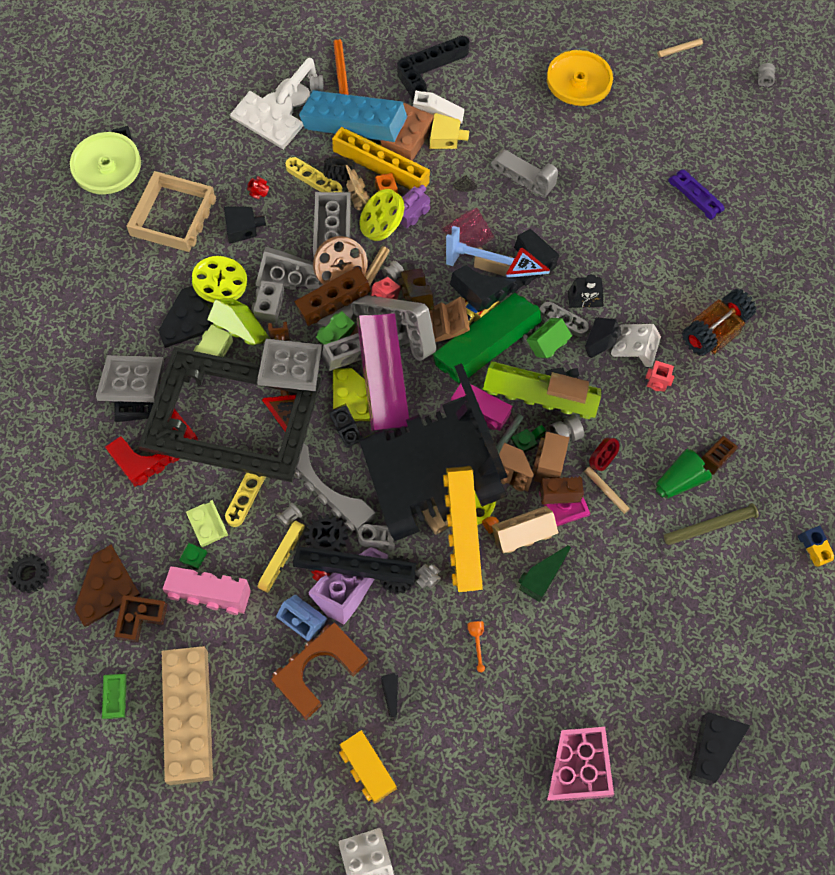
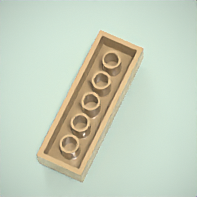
[162,646,213,785]

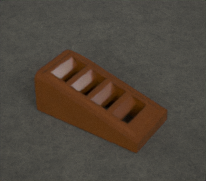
[701,436,739,475]

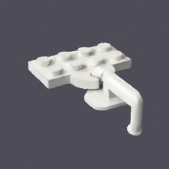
[230,58,317,149]

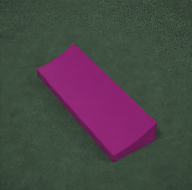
[356,313,409,431]

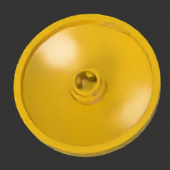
[547,50,613,106]

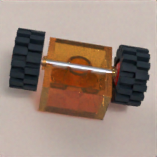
[682,288,757,356]

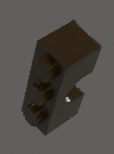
[398,268,434,311]

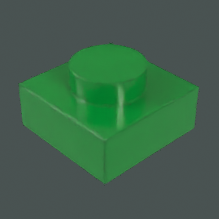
[179,543,207,570]

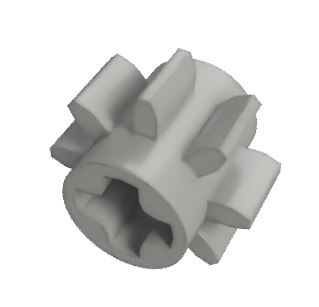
[416,564,441,589]

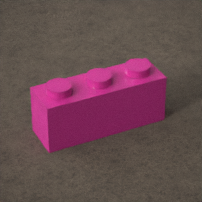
[451,383,512,431]

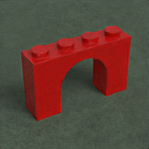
[105,409,198,487]

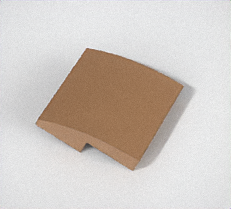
[429,297,470,342]
[547,372,589,404]

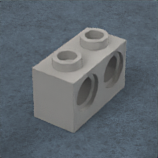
[251,281,284,323]

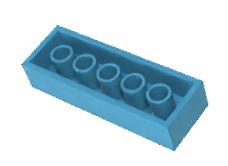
[299,90,407,142]

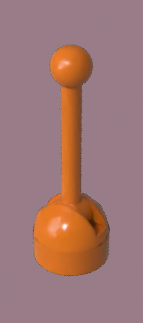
[467,621,485,673]

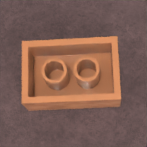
[380,103,434,161]

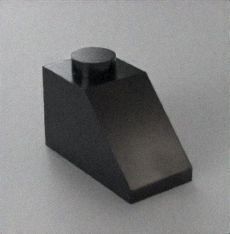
[585,317,621,358]

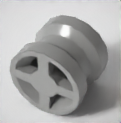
[309,75,324,93]
[382,260,404,282]

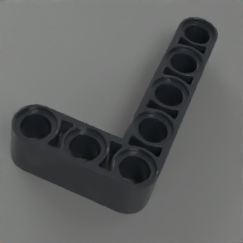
[397,36,470,100]

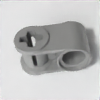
[358,524,395,550]

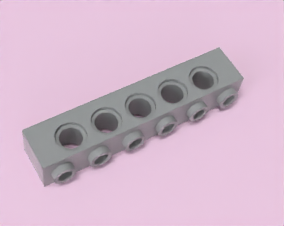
[321,324,433,371]

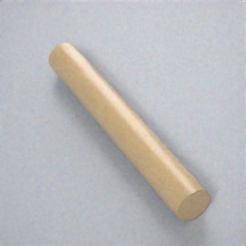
[657,38,703,58]
[584,467,630,514]

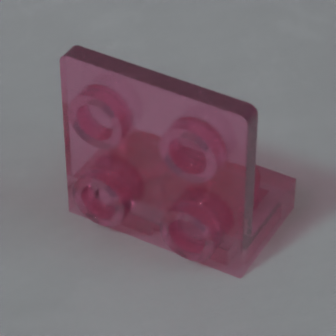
[442,207,494,255]

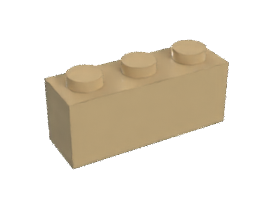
[491,506,558,553]

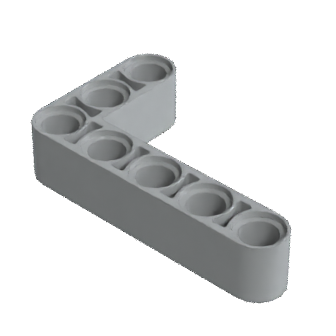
[351,295,436,361]

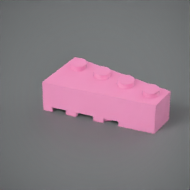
[163,566,251,615]

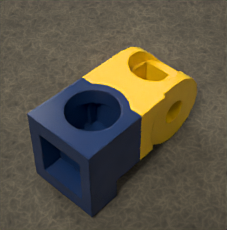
[797,526,834,567]

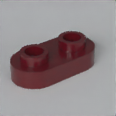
[589,437,620,471]

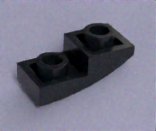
[329,403,362,448]

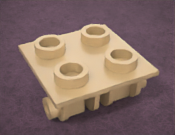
[346,165,370,211]

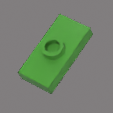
[102,674,126,719]

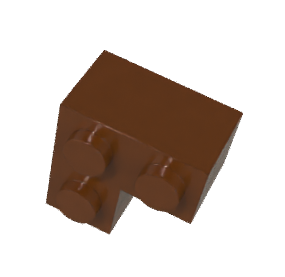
[114,595,167,643]

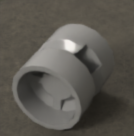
[549,415,584,444]

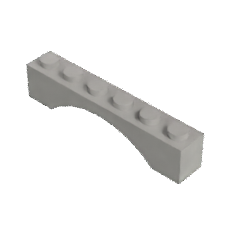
[278,444,375,534]

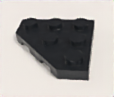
[158,285,213,348]

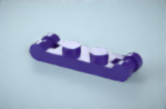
[668,169,725,220]

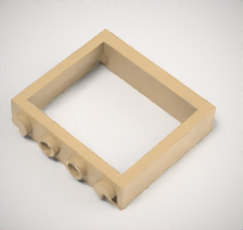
[127,171,216,252]

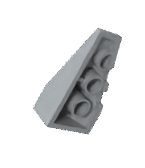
[255,247,331,290]

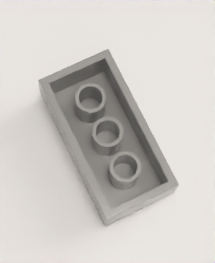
[313,192,351,264]

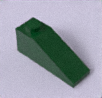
[518,545,571,602]

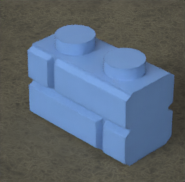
[276,595,327,641]

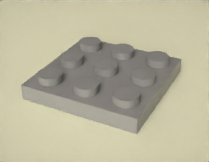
[257,339,322,391]
[96,355,164,402]

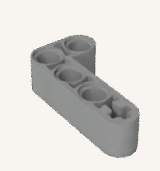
[491,150,558,198]

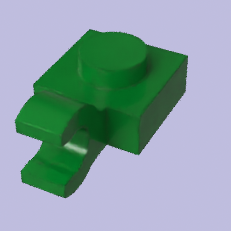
[511,425,546,453]

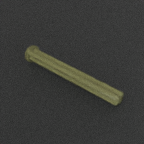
[664,503,759,545]

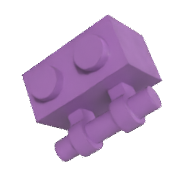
[392,185,430,228]

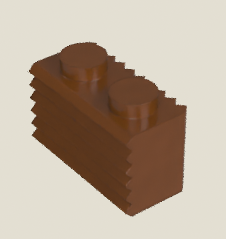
[540,476,584,504]

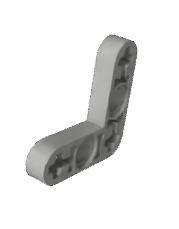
[522,302,589,346]

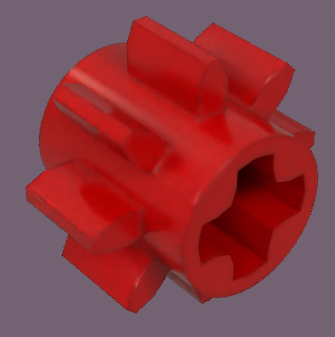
[247,176,269,200]

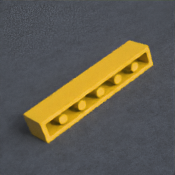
[332,127,430,190]
[443,466,483,592]

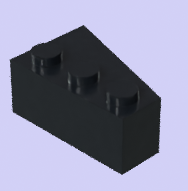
[689,712,750,785]

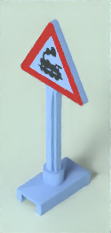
[446,226,550,277]

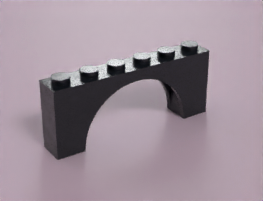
[449,229,559,312]

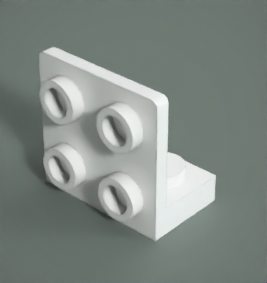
[611,324,661,367]
[339,828,394,875]

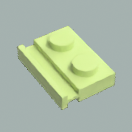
[186,500,229,547]

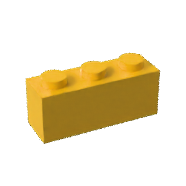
[339,730,397,804]

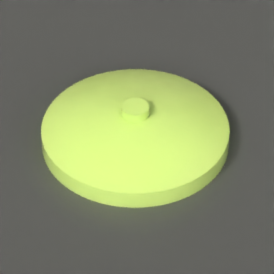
[70,132,141,194]

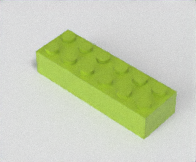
[483,361,601,419]

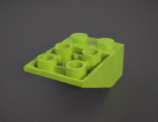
[207,298,270,346]

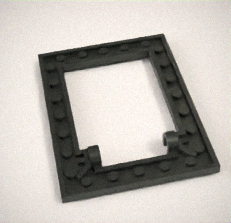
[138,347,321,482]

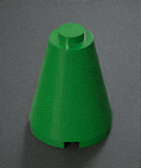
[655,448,712,499]

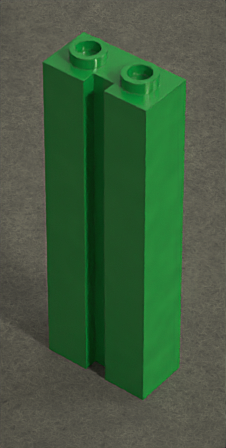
[433,293,542,385]

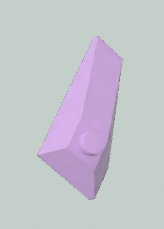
[309,547,388,625]

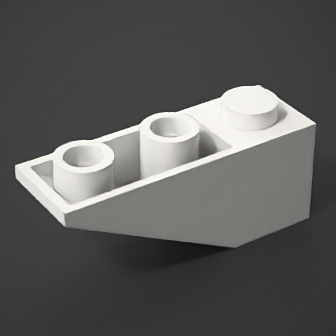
[413,91,464,124]

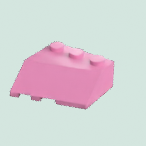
[547,727,614,801]

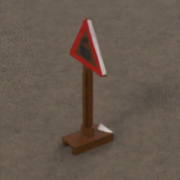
[262,322,296,432]

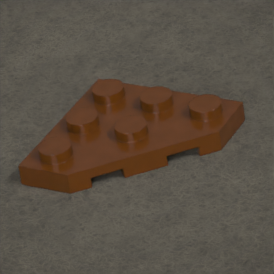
[75,544,140,627]

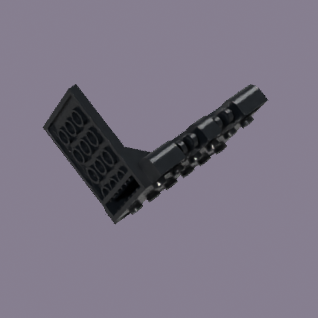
[359,363,508,541]

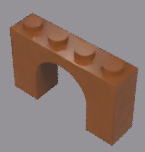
[271,622,369,720]

